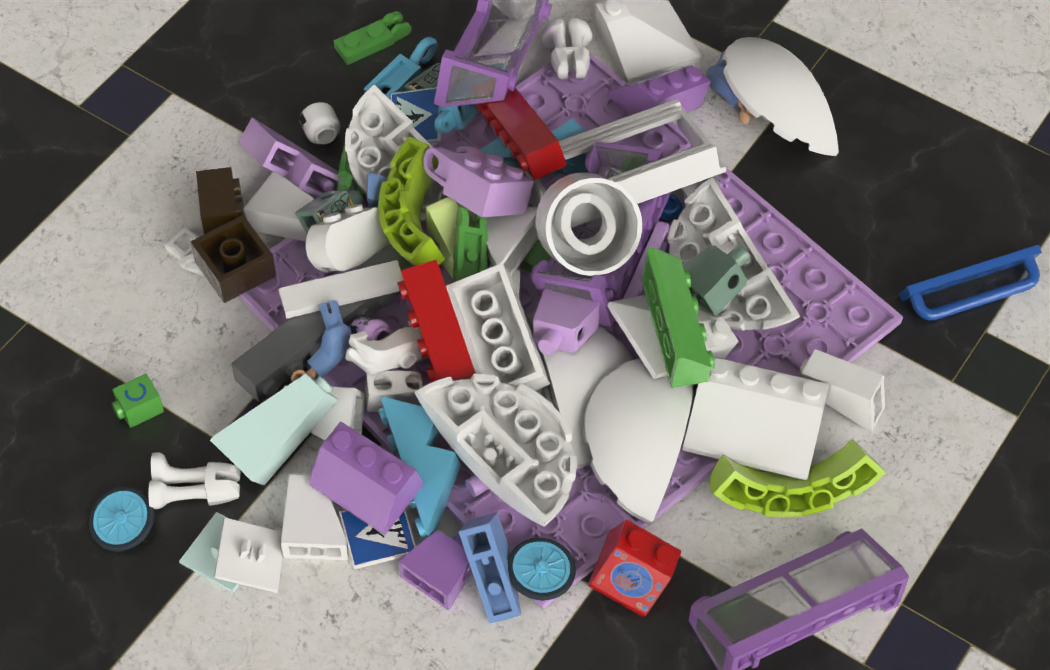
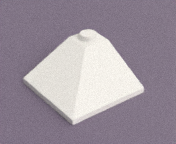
[594,0,702,83]
[607,295,739,379]

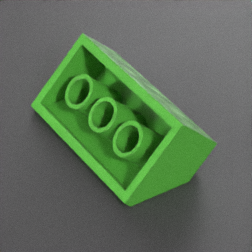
[642,248,715,388]

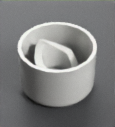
[536,173,642,276]

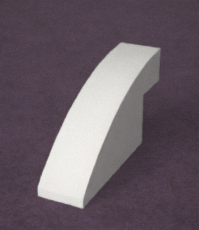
[486,206,538,276]

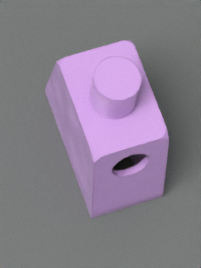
[533,289,600,355]

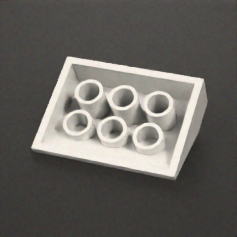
[682,357,829,480]

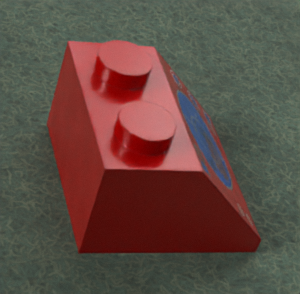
[588,519,681,617]

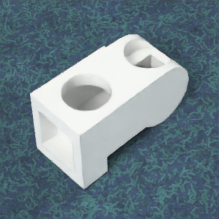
[364,370,423,412]

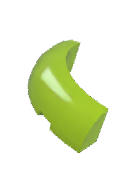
[378,137,446,266]
[709,439,887,518]

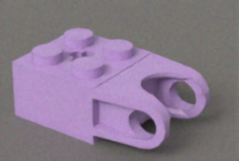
[423,146,534,217]

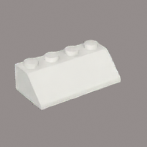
[446,263,551,391]

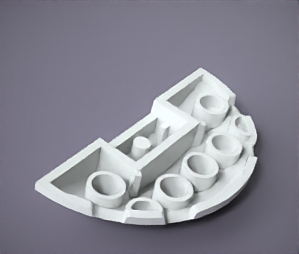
[722,37,839,156]
[345,85,448,222]
[668,177,800,331]
[526,312,633,469]
[583,358,694,525]
[415,374,577,526]

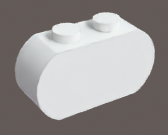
[306,204,390,272]

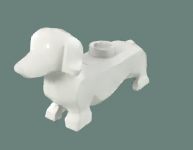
[345,321,428,375]

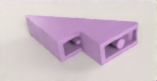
[239,117,354,197]

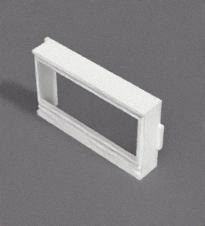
[518,99,727,228]

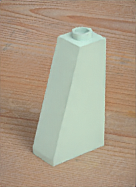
[210,374,338,485]

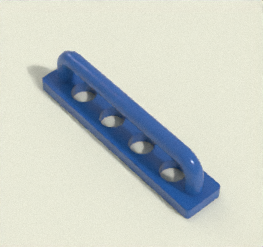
[899,245,1042,321]

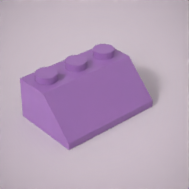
[607,65,711,115]
[309,421,424,536]

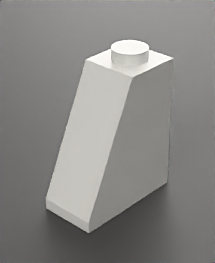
[244,172,314,241]
[799,349,885,432]
[284,385,365,440]
[281,473,349,560]

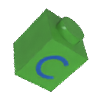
[111,373,164,428]

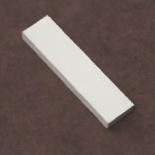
[278,260,402,319]

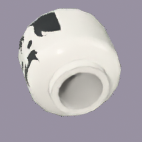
[300,102,341,144]

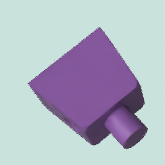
[399,531,472,610]

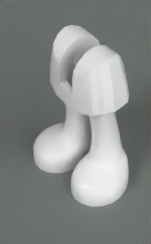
[541,18,593,80]
[149,452,241,509]

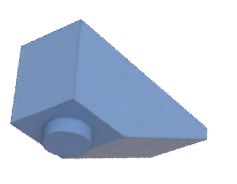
[458,512,521,624]

